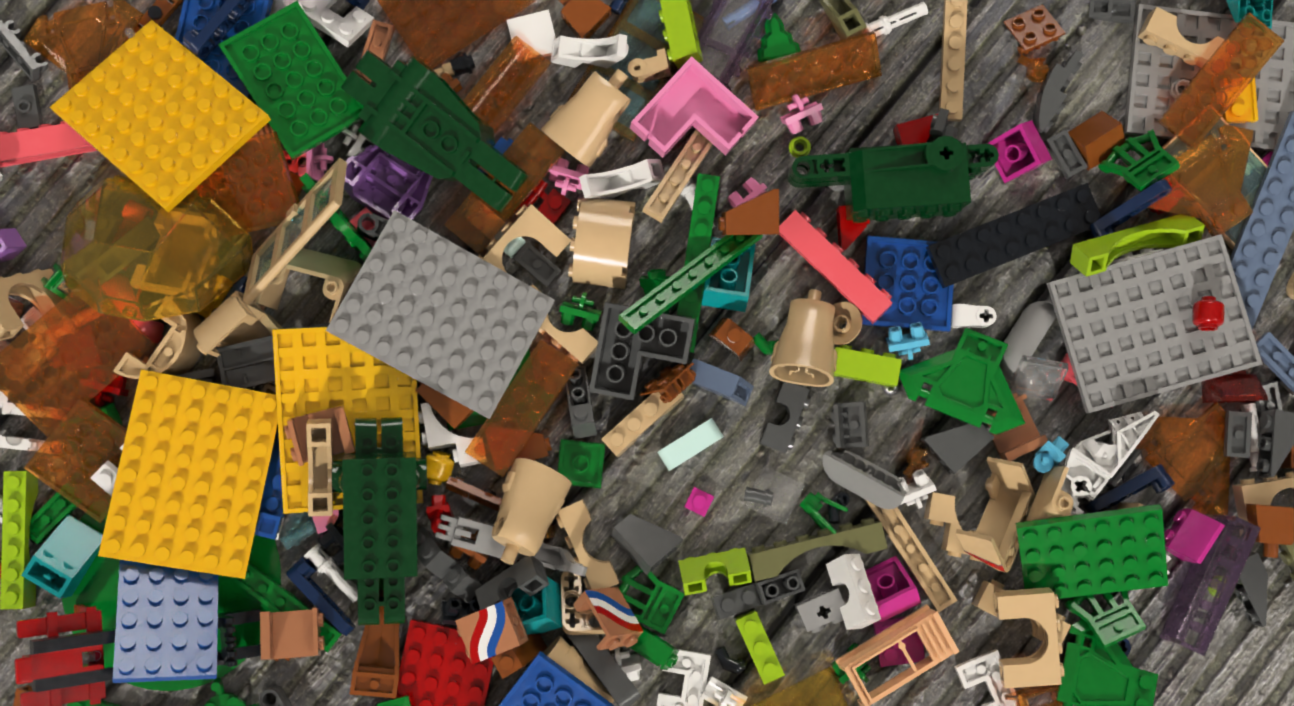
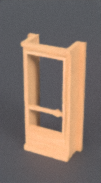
[835,604,960,706]

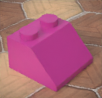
[986,120,1052,183]
[1164,508,1225,564]
[865,556,921,623]

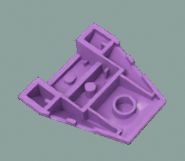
[344,145,433,220]

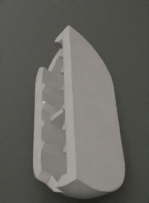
[999,301,1056,381]
[822,450,906,509]

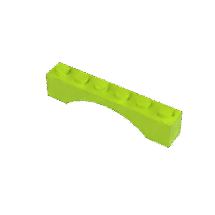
[1070,212,1205,277]
[0,471,39,609]

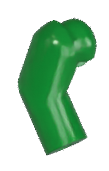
[753,332,779,355]

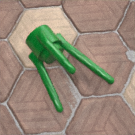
[799,492,848,534]

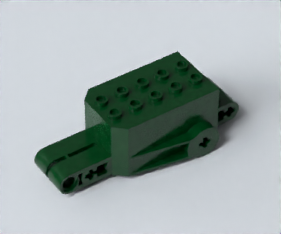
[341,50,529,213]
[787,136,999,223]

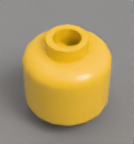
[426,451,454,485]

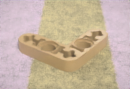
[561,572,605,635]

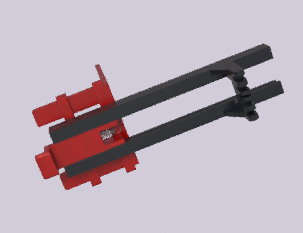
[14,604,261,706]

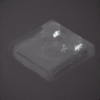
[1009,355,1068,401]
[744,465,805,525]

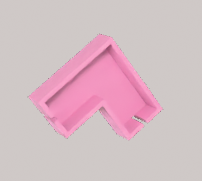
[630,57,759,158]

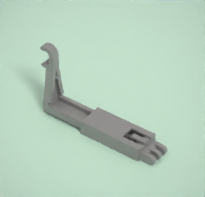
[435,514,588,576]

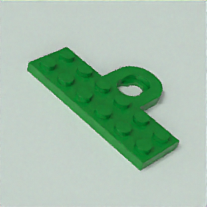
[299,173,373,262]

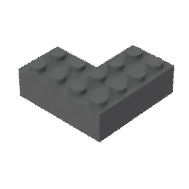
[589,302,696,400]

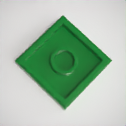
[557,439,606,488]

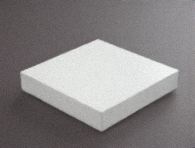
[507,9,556,64]

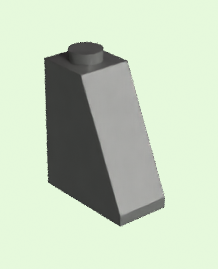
[920,422,995,474]
[610,514,683,575]

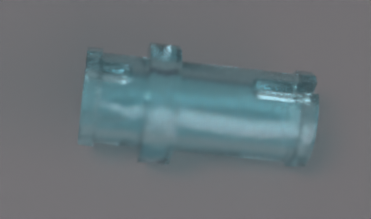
[280,519,317,550]

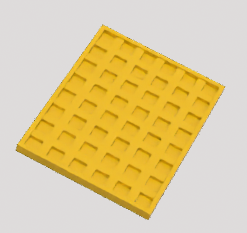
[50,20,271,213]
[272,327,423,514]
[98,369,278,579]

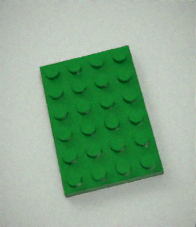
[218,1,364,160]
[1015,504,1168,599]

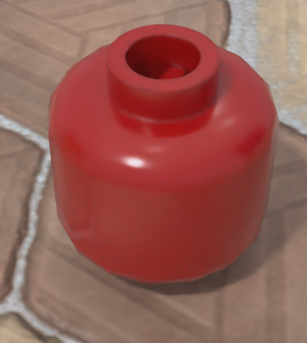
[1192,296,1225,331]

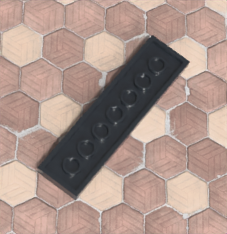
[926,183,1102,288]

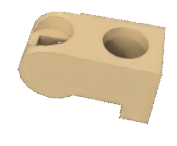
[628,48,672,83]

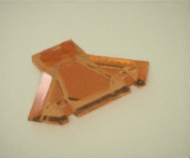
[23,0,144,90]
[1144,125,1254,237]
[1133,403,1230,515]

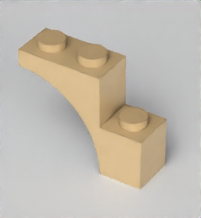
[924,492,982,562]

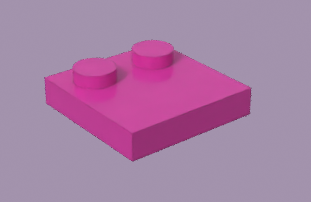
[873,616,925,667]

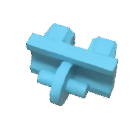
[886,322,930,360]
[1033,436,1069,473]

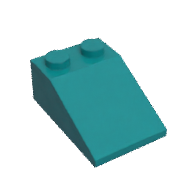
[701,237,756,312]
[511,577,562,635]

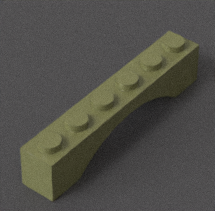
[819,0,867,45]
[747,517,888,582]

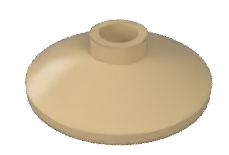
[833,302,863,345]

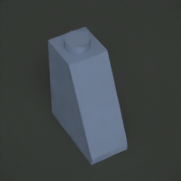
[689,358,754,406]

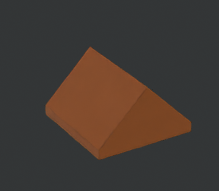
[1068,111,1125,171]

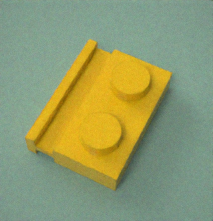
[1219,77,1258,124]

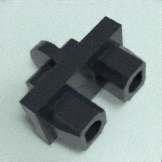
[317,523,344,566]
[440,598,480,630]

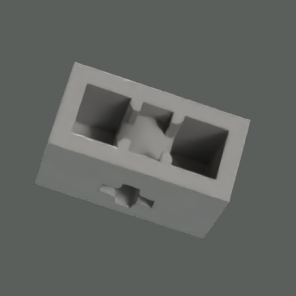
[794,586,845,633]

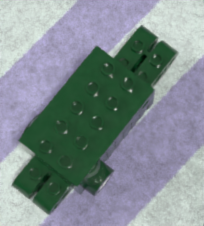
[332,417,427,626]

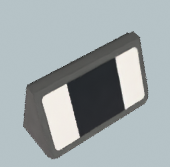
[1106,449,1143,490]

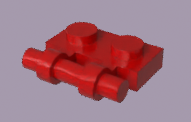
[515,179,572,225]

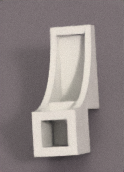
[551,34,629,68]
[579,159,665,198]
[418,403,487,468]

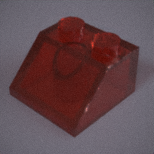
[1201,370,1268,403]

